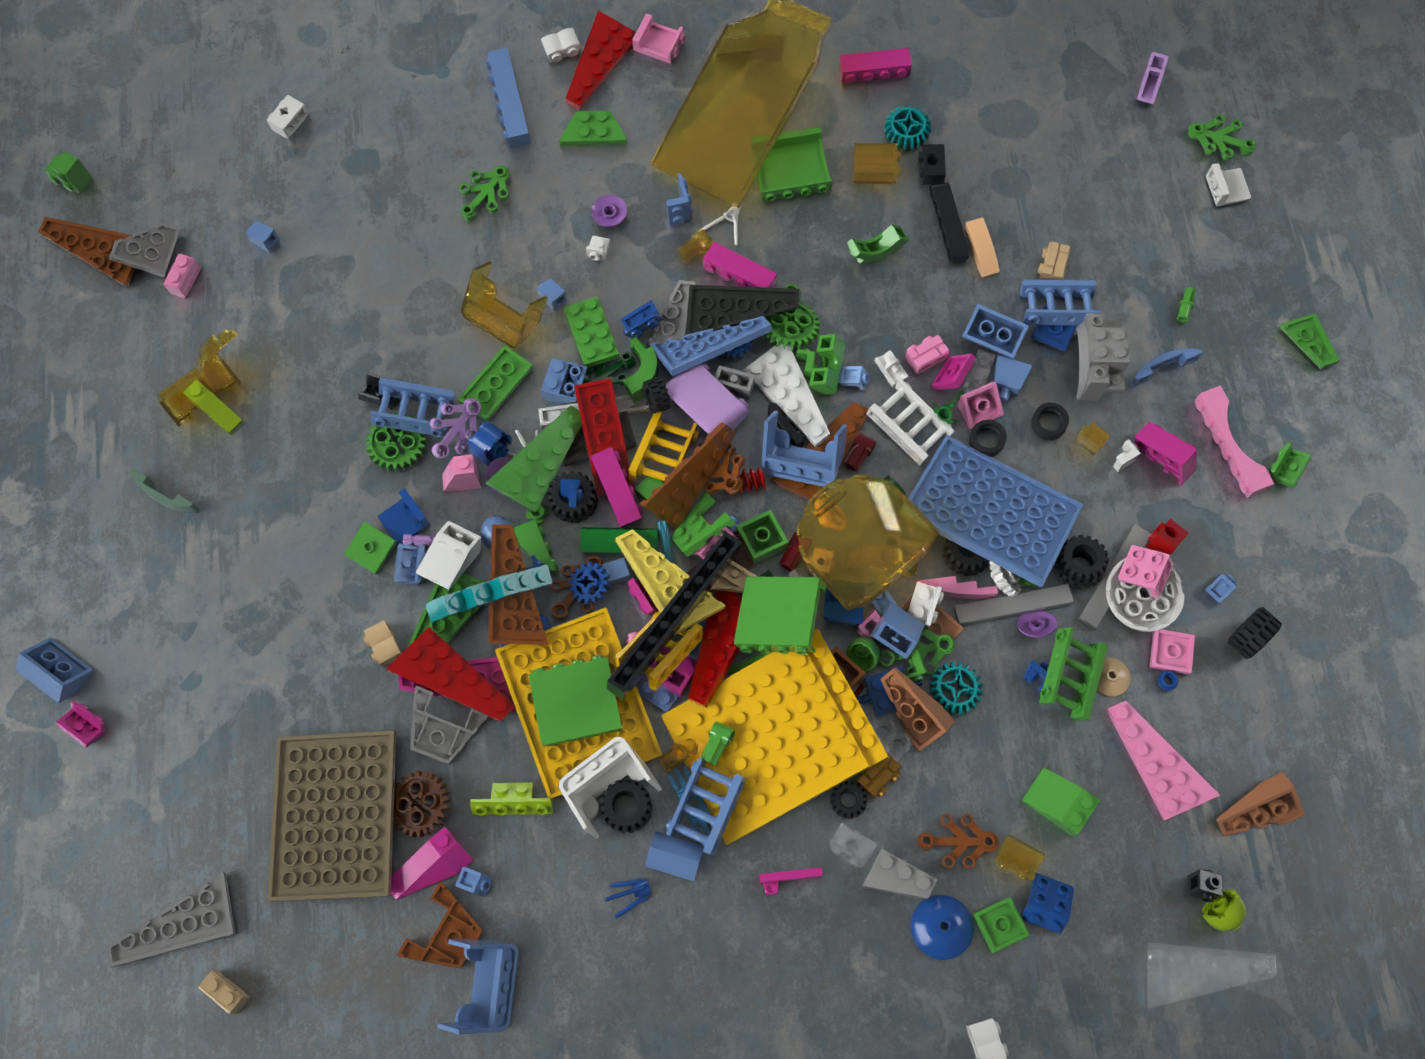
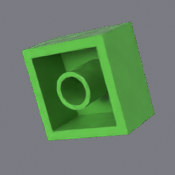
[736,510,789,565]

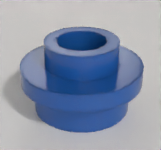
[1158,671,1178,691]

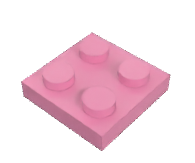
[1149,629,1195,675]

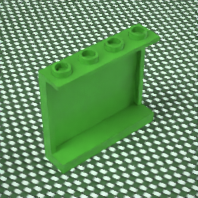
[751,127,832,202]
[734,577,826,655]
[528,655,623,747]

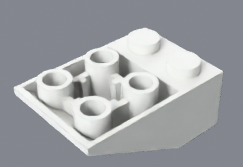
[416,521,481,590]

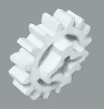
[989,561,1021,597]

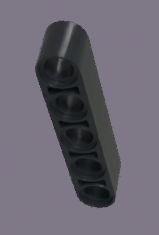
[930,182,969,263]

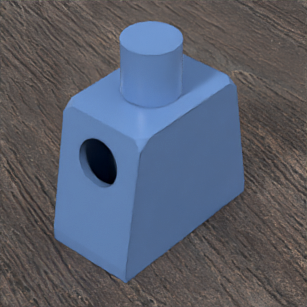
[992,355,1032,402]

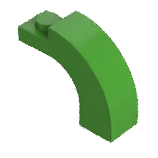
[847,224,909,264]
[623,337,658,403]

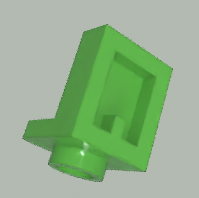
[906,650,926,682]

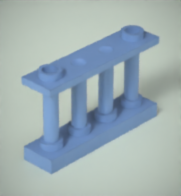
[1020,280,1101,325]
[371,377,455,437]
[666,758,747,855]

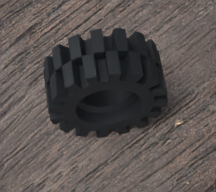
[642,377,671,414]
[830,780,868,819]

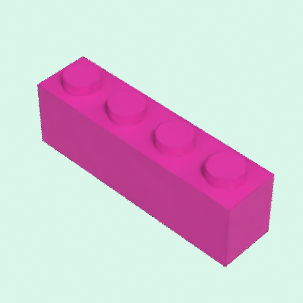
[839,48,912,83]
[703,242,777,288]
[591,447,643,528]

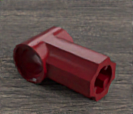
[843,433,877,472]
[779,532,813,572]

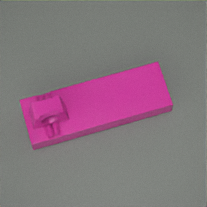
[759,867,822,895]

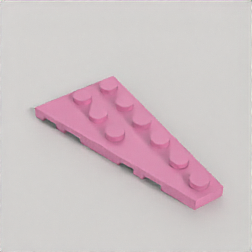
[1106,701,1220,821]

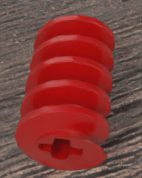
[728,467,766,494]

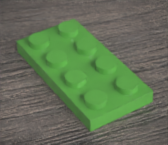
[563,296,620,368]
[458,345,534,422]

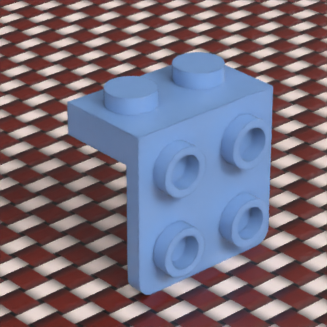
[666,173,693,225]

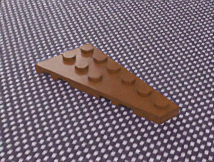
[38,217,136,288]

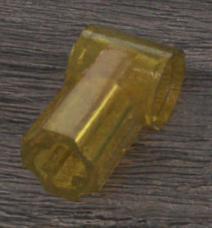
[677,229,714,263]
[660,738,698,772]

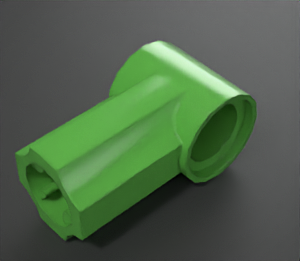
[700,721,735,765]

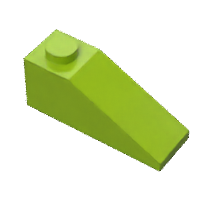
[183,380,242,434]

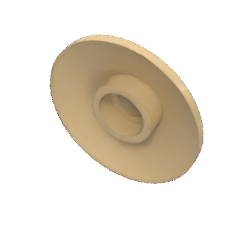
[1097,658,1131,697]

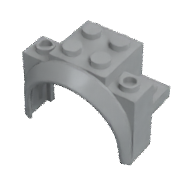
[1073,313,1130,401]

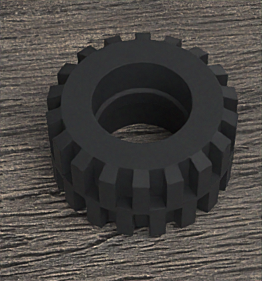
[548,471,598,523]
[1055,535,1109,589]
[943,539,990,576]
[1228,607,1282,659]
[600,779,652,833]

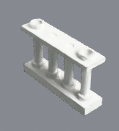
[867,379,954,466]

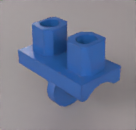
[1023,660,1061,693]

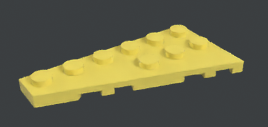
[615,529,726,635]

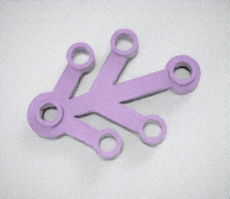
[430,398,481,458]

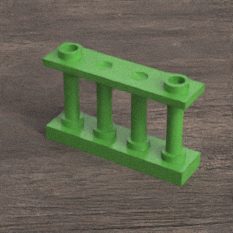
[1039,627,1108,721]

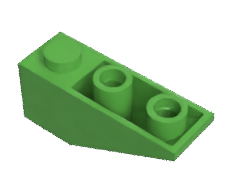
[514,519,558,576]

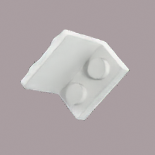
[1206,163,1251,207]
[908,582,944,626]

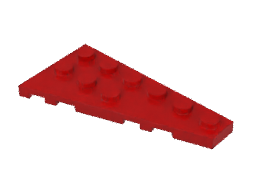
[565,10,636,110]
[688,590,742,708]
[386,627,515,722]

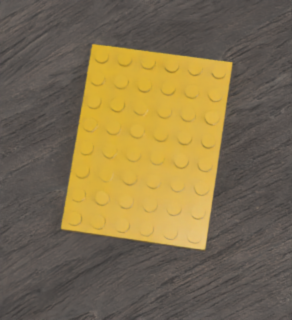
[495,607,663,799]

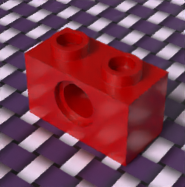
[1146,518,1189,555]

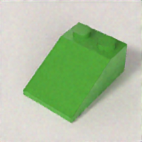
[1021,768,1100,837]

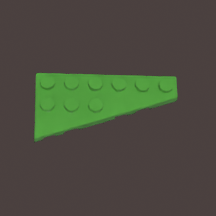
[407,574,485,648]

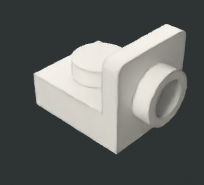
[586,235,610,261]
[1113,439,1141,472]

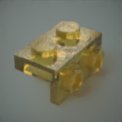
[995,834,1045,881]

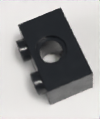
[918,144,946,185]

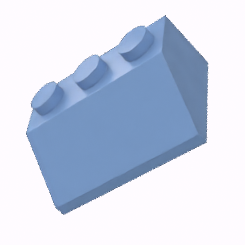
[962,304,1029,359]
[16,638,93,703]

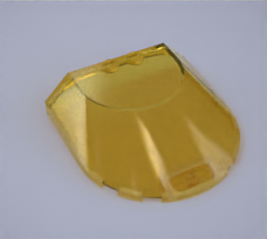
[797,474,939,611]

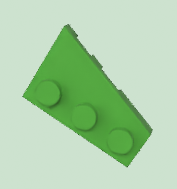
[1279,313,1340,369]

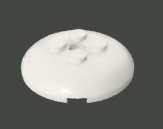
[1106,558,1184,632]

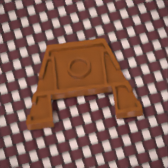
[397,882,483,969]

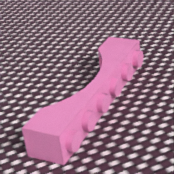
[1195,385,1274,498]

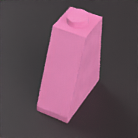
[442,454,482,493]

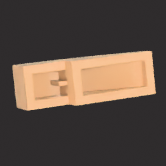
[964,217,1000,279]

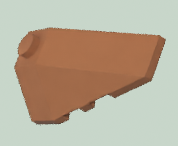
[881,667,955,752]
[1216,772,1305,836]

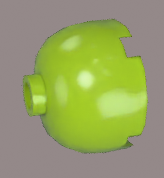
[1202,889,1247,931]

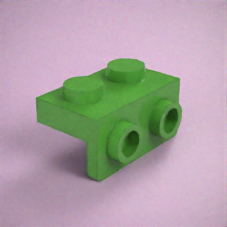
[1269,442,1312,488]

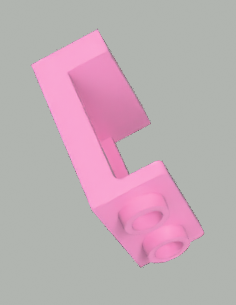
[632,13,686,64]

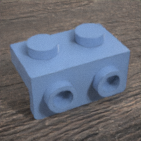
[394,543,427,586]

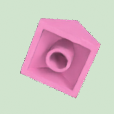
[957,381,1004,429]

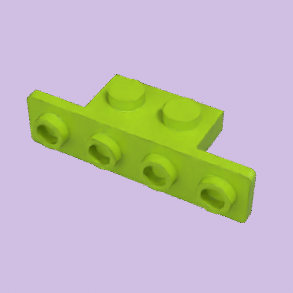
[470,782,553,816]

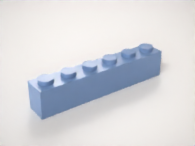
[486,48,531,148]

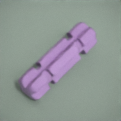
[403,534,436,547]

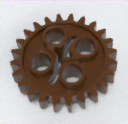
[393,770,452,838]

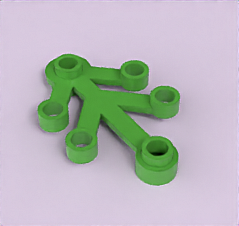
[1188,114,1256,161]
[459,166,510,221]
[879,626,955,675]

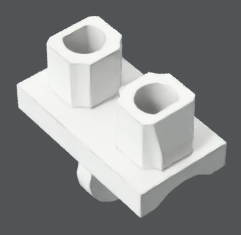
[874,350,908,387]

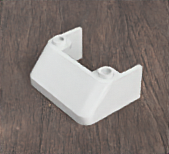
[559,737,662,839]

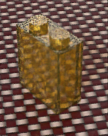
[853,143,901,184]

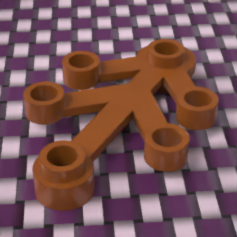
[698,442,745,494]
[550,556,605,620]
[917,814,999,869]

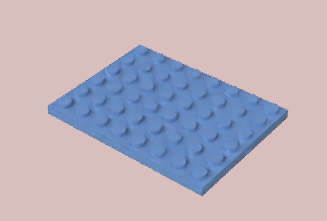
[899,435,1084,588]

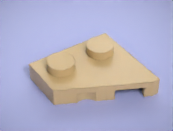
[710,561,757,593]

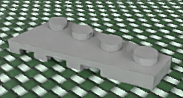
[647,280,697,347]

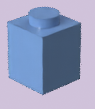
[246,220,279,252]
[537,278,567,311]
[602,558,631,588]

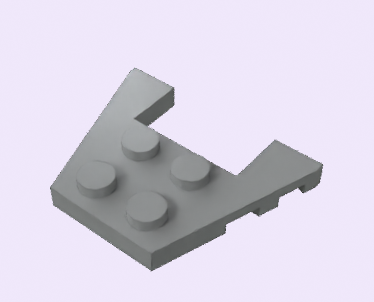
[410,686,488,764]

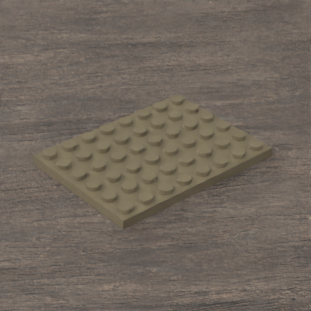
[267,730,396,902]

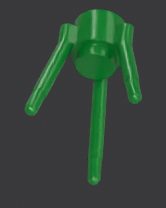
[933,391,964,424]

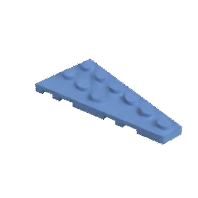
[650,316,773,376]

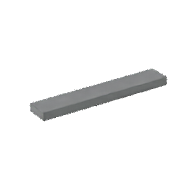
[1078,524,1152,629]
[954,584,1074,626]

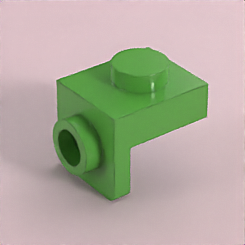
[796,349,817,380]

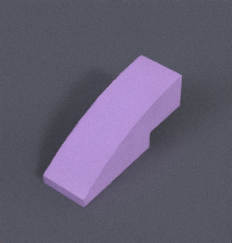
[1136,52,1169,105]

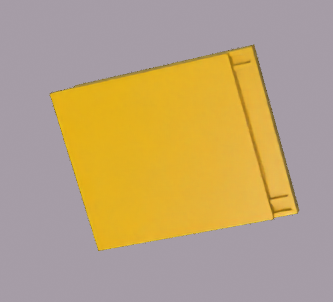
[661,628,889,845]

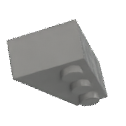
[861,849,937,900]

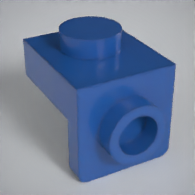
[560,478,583,508]

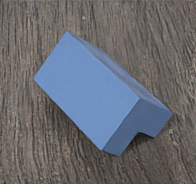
[645,831,704,881]

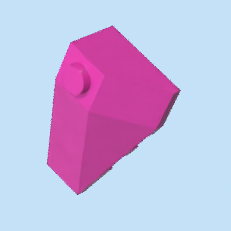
[391,827,474,900]

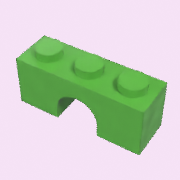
[809,334,846,395]

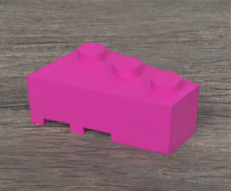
[1135,421,1197,485]

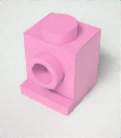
[855,609,881,640]

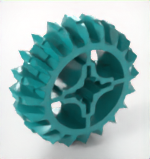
[884,104,932,151]
[929,661,984,715]

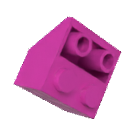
[647,647,697,698]

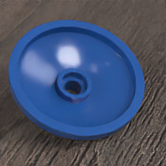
[911,895,974,960]

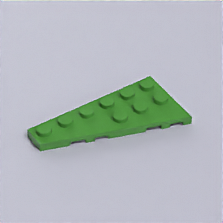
[485,405,582,512]

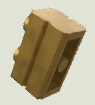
[856,753,902,799]

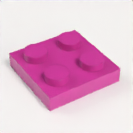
[931,353,976,390]

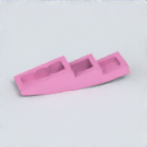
[915,576,998,600]

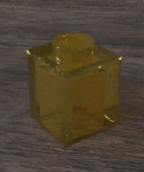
[1076,422,1110,456]

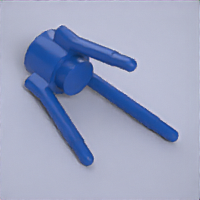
[604,878,652,918]

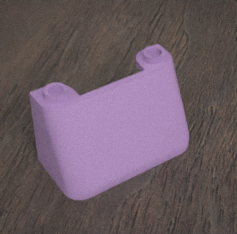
[665,362,750,434]

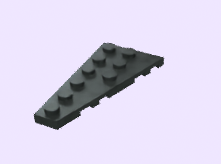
[685,285,800,335]

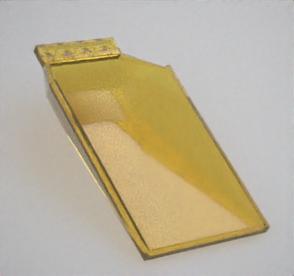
[650,0,833,209]

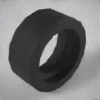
[1031,402,1069,440]
[969,419,1007,457]

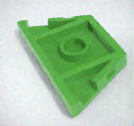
[559,111,627,146]

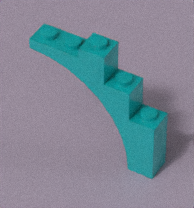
[425,564,553,623]

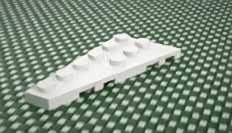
[744,344,830,447]

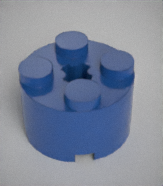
[467,421,512,466]

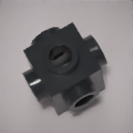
[1188,869,1224,902]

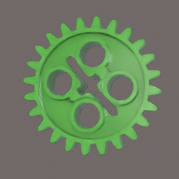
[765,301,820,350]
[365,412,427,472]

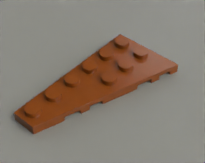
[770,402,868,504]
[640,422,736,529]
[488,524,549,645]

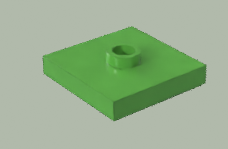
[344,522,397,574]
[972,896,1030,954]

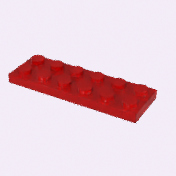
[574,378,635,497]

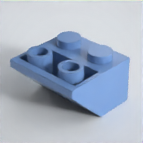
[541,358,588,404]
[870,602,925,659]

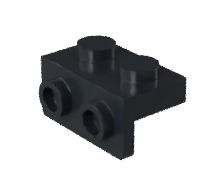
[358,372,401,410]

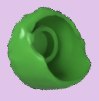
[846,637,881,672]

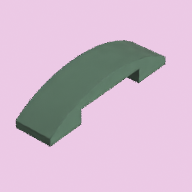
[130,468,200,513]

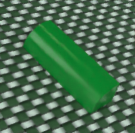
[580,527,659,553]

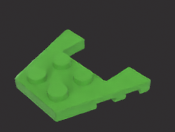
[671,491,736,557]

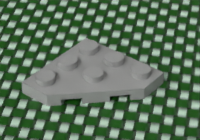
[109,222,181,278]

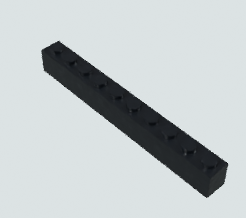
[607,531,741,700]

